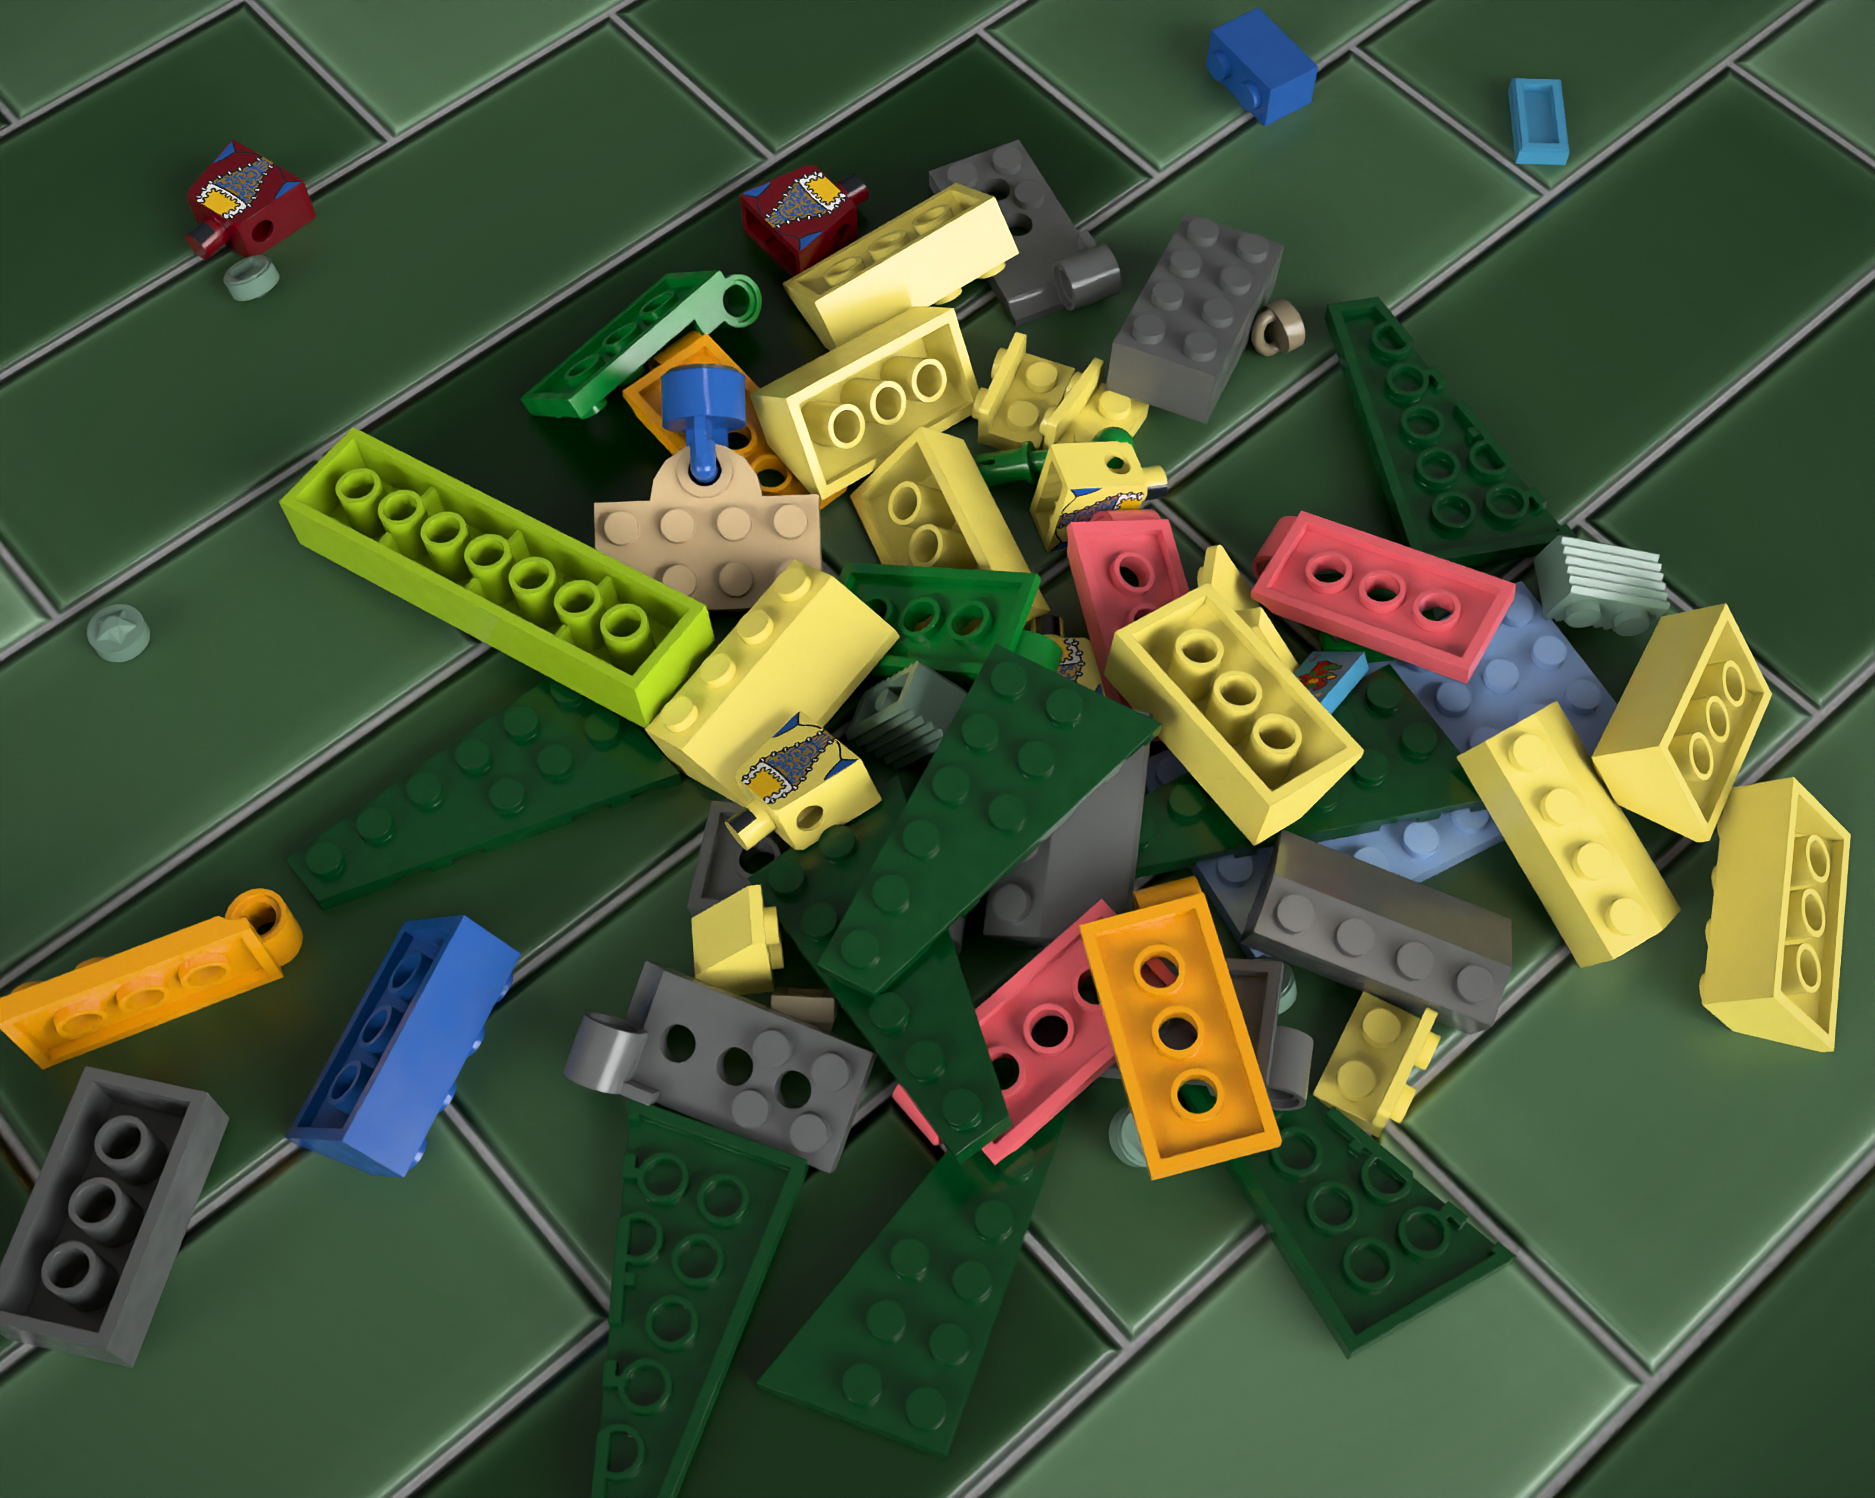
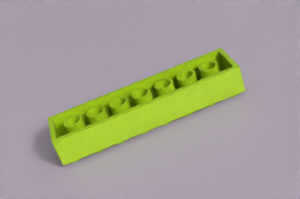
[279,427,717,729]

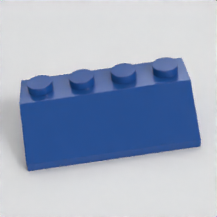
[285,915,521,1178]

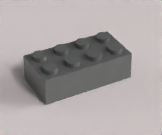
[1105,213,1284,424]
[0,1066,230,1368]

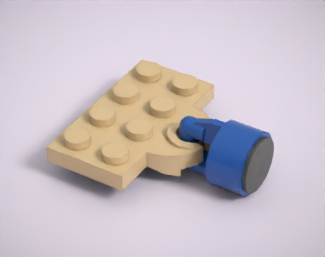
[594,364,822,613]

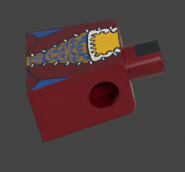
[185,139,316,260]
[739,165,869,278]

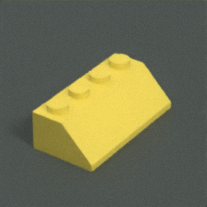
[782,183,1019,351]
[750,306,979,501]
[850,426,1050,635]
[645,559,900,807]
[1104,582,1364,846]
[1591,603,1772,842]
[1457,701,1681,968]
[1699,777,1851,1052]

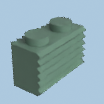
[1533,535,1670,636]
[846,660,968,771]

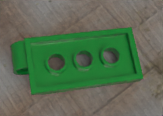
[520,270,762,419]
[838,562,1063,692]

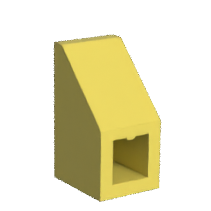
[691,885,784,995]

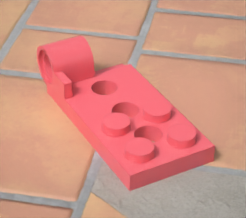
[1066,509,1189,741]
[1251,510,1516,684]
[892,899,1177,1165]

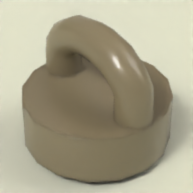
[1251,298,1305,356]

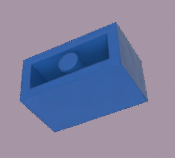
[1206,7,1318,127]

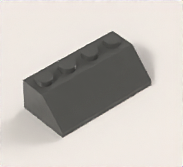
[983,709,1153,950]
[1239,829,1512,1035]

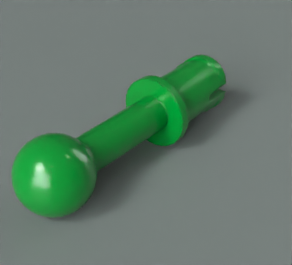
[977,426,1135,488]

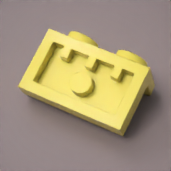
[972,332,1075,451]
[1039,357,1149,449]
[1313,991,1441,1138]

